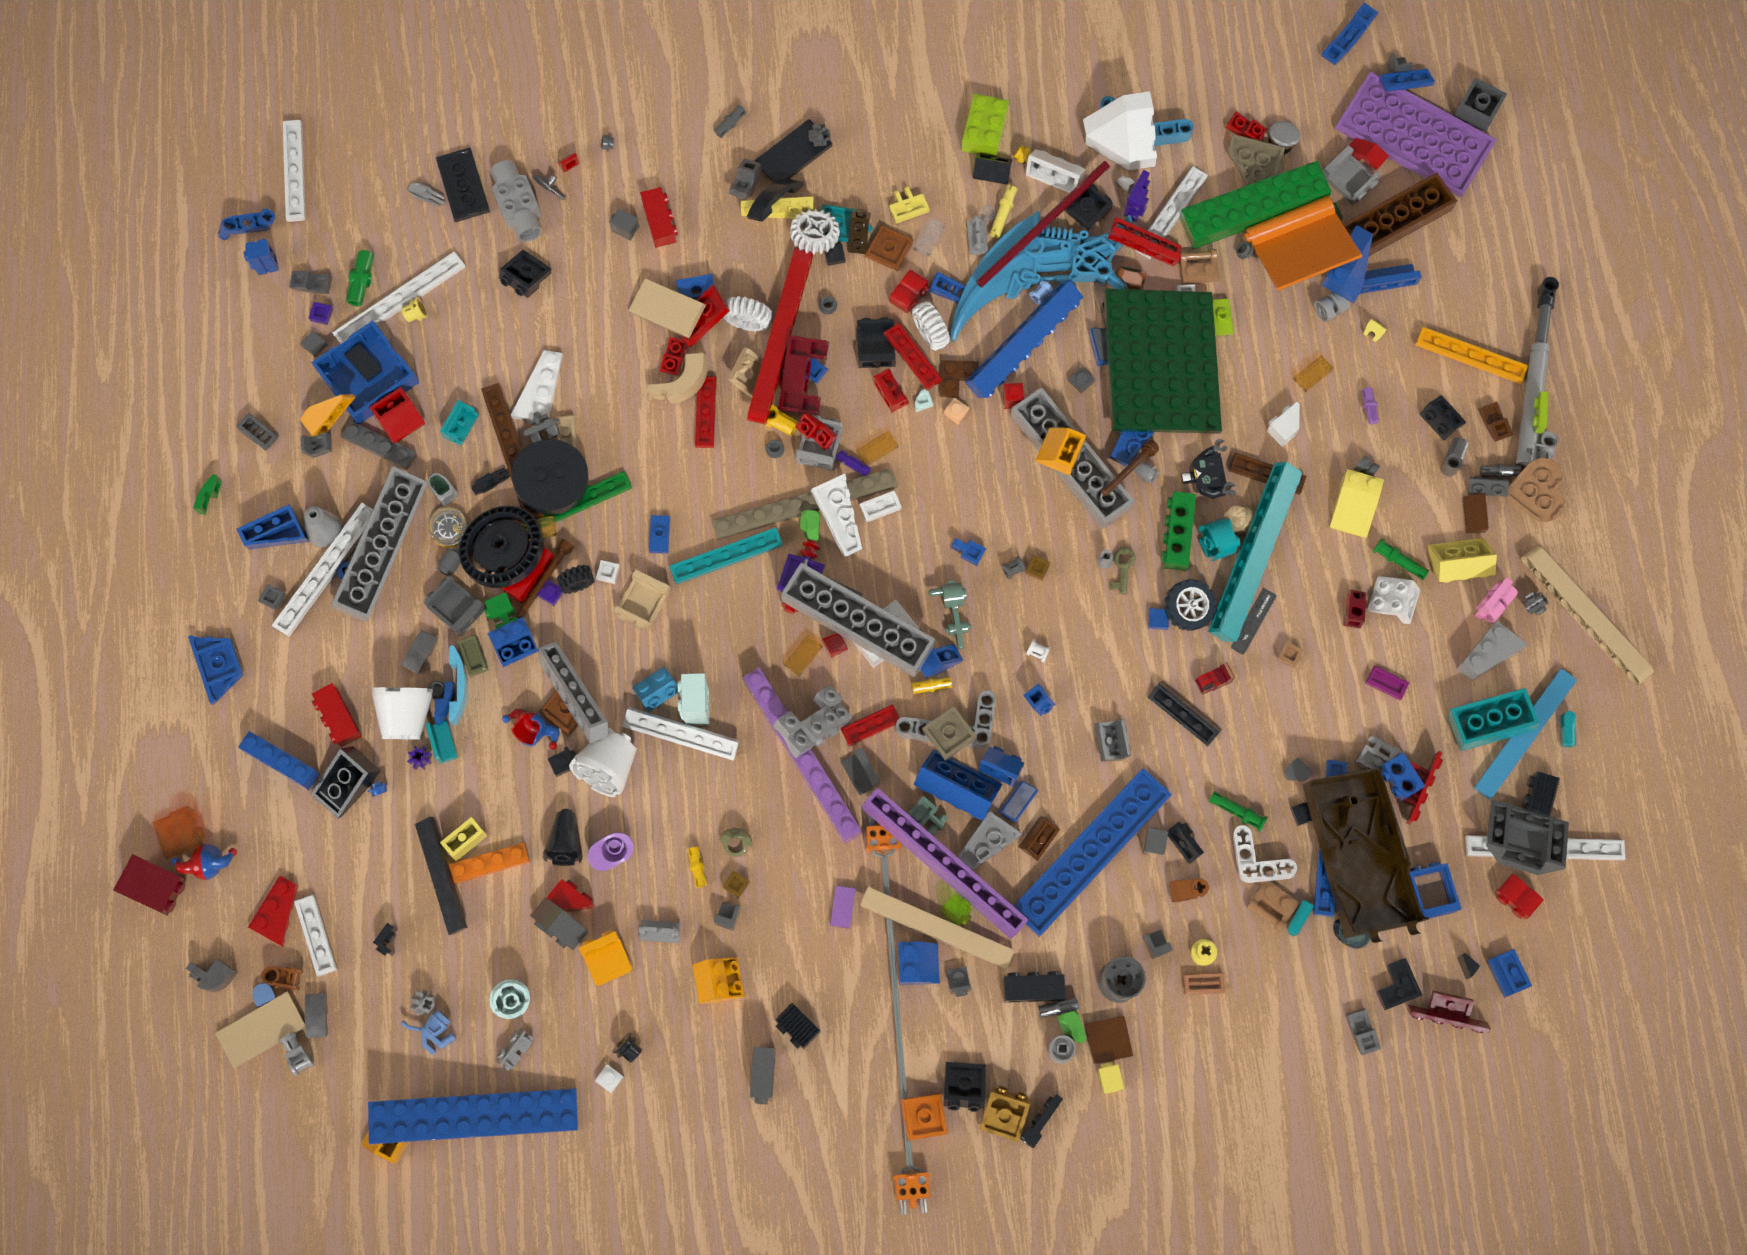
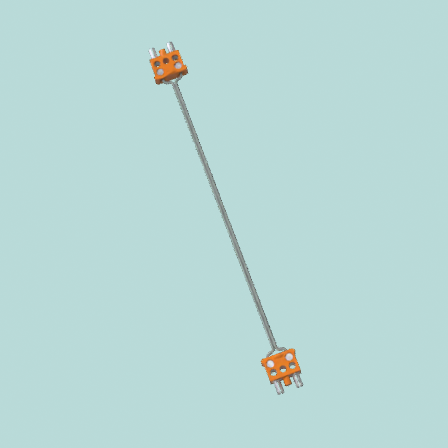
[865,814,930,1215]

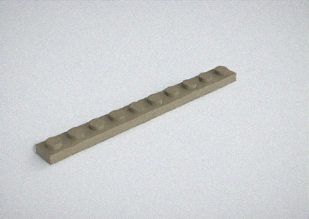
[712,468,898,540]

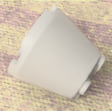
[372,687,432,739]
[569,728,637,797]

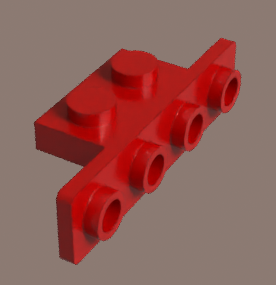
[1394,751,1443,825]

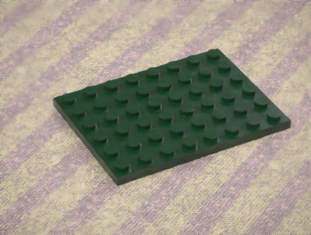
[1103,288,1222,434]

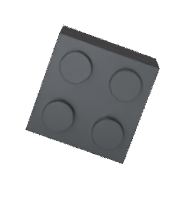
[1454,78,1507,132]

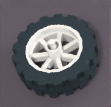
[1164,579,1217,631]

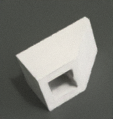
[1267,402,1300,447]

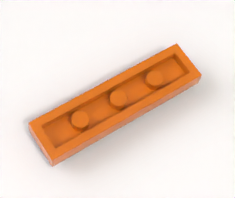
[448,842,530,885]

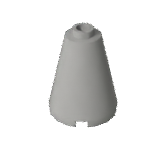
[304,506,343,548]

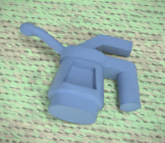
[401,1009,456,1055]

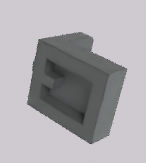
[947,967,971,997]

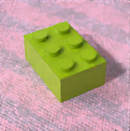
[962,93,1009,156]

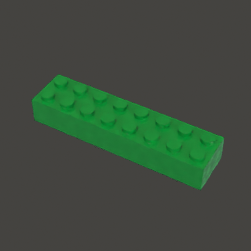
[1180,160,1332,249]

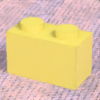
[440,817,487,861]

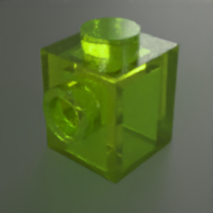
[941,894,972,926]

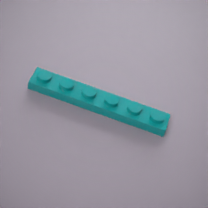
[669,527,783,585]

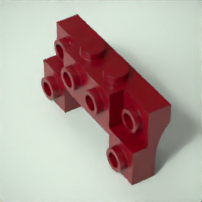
[778,335,829,416]

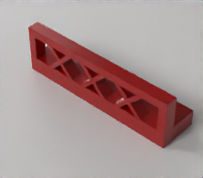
[1108,217,1182,266]

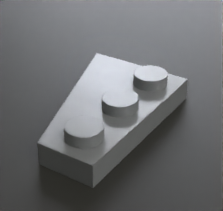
[957,812,1022,871]

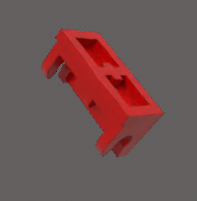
[873,369,909,413]

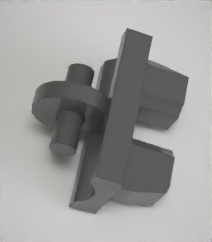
[523,411,561,443]

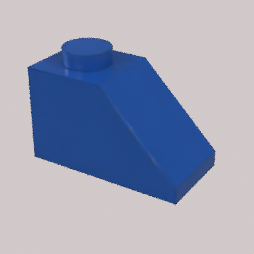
[921,644,964,677]

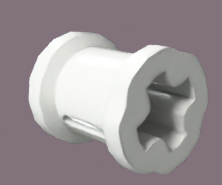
[1026,639,1051,663]

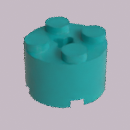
[1198,518,1240,562]

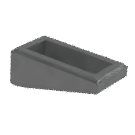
[236,413,278,451]

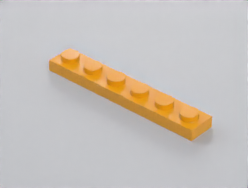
[1415,327,1528,384]

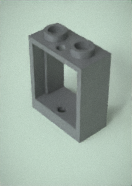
[750,1047,776,1105]

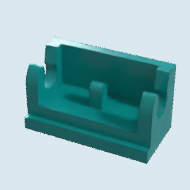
[440,400,479,446]

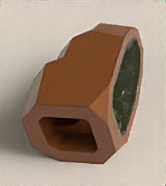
[1116,266,1146,290]

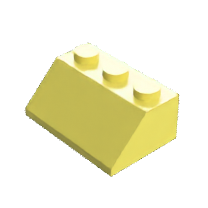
[1428,538,1497,583]

